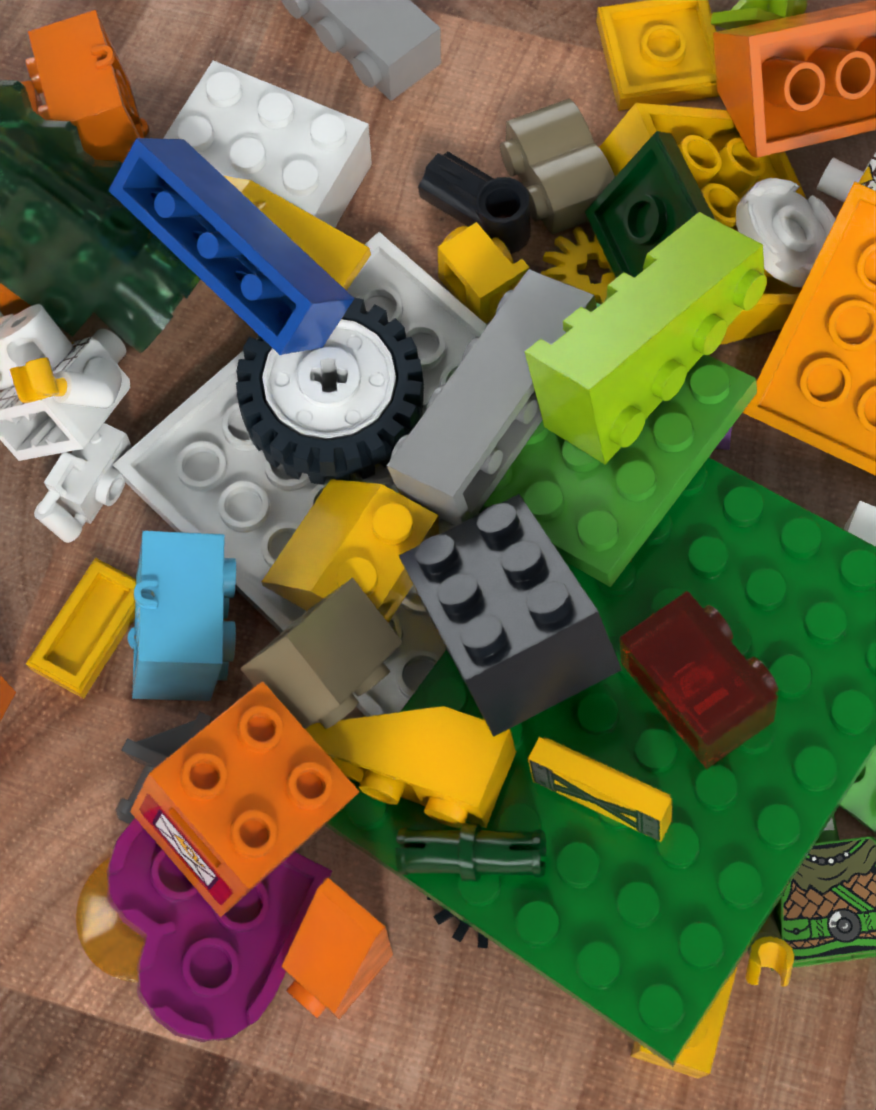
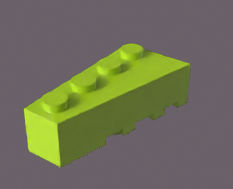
[524,212,767,465]

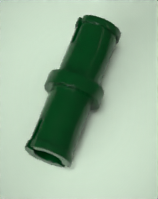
[396,823,546,882]

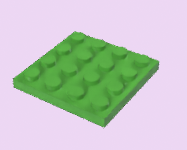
[478,302,757,587]

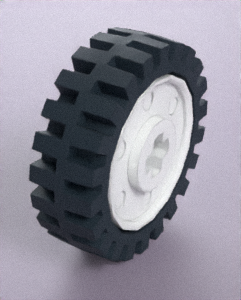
[236,297,424,485]

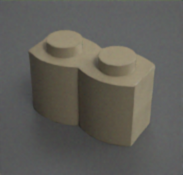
[500,98,615,235]

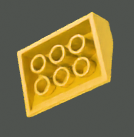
[599,103,807,345]

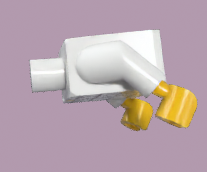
[0,329,130,461]

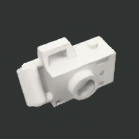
[34,423,132,543]

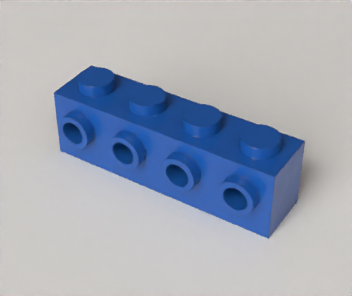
[108,138,355,355]

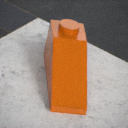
[281,877,393,1020]

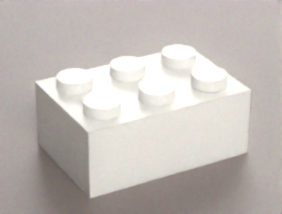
[163,61,372,228]

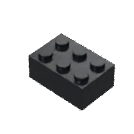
[399,494,622,737]

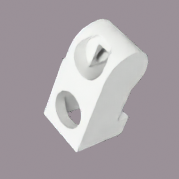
[0,304,73,391]

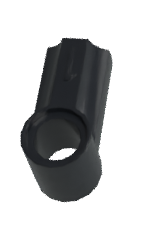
[418,151,531,254]

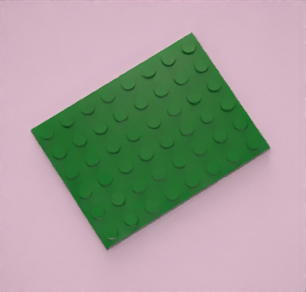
[325,457,876,1067]

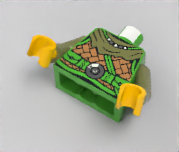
[745,815,876,987]

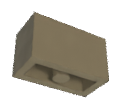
[241,577,403,729]

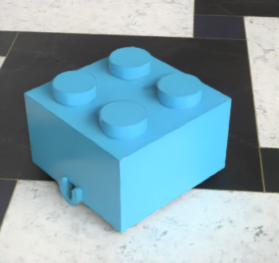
[127,531,236,701]

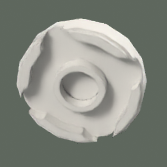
[736,178,836,288]

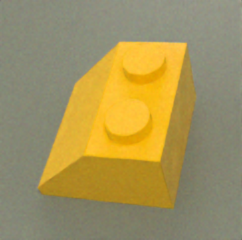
[261,479,439,623]

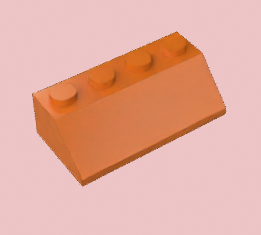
[713,0,876,158]

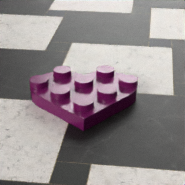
[107,818,332,1042]

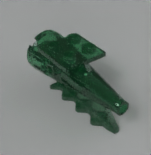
[0,80,200,353]

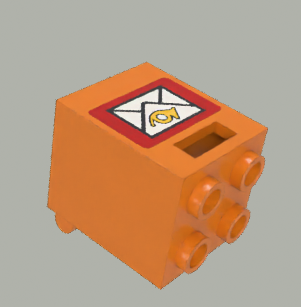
[130,681,359,917]

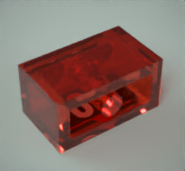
[619,590,778,769]

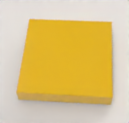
[596,0,720,111]

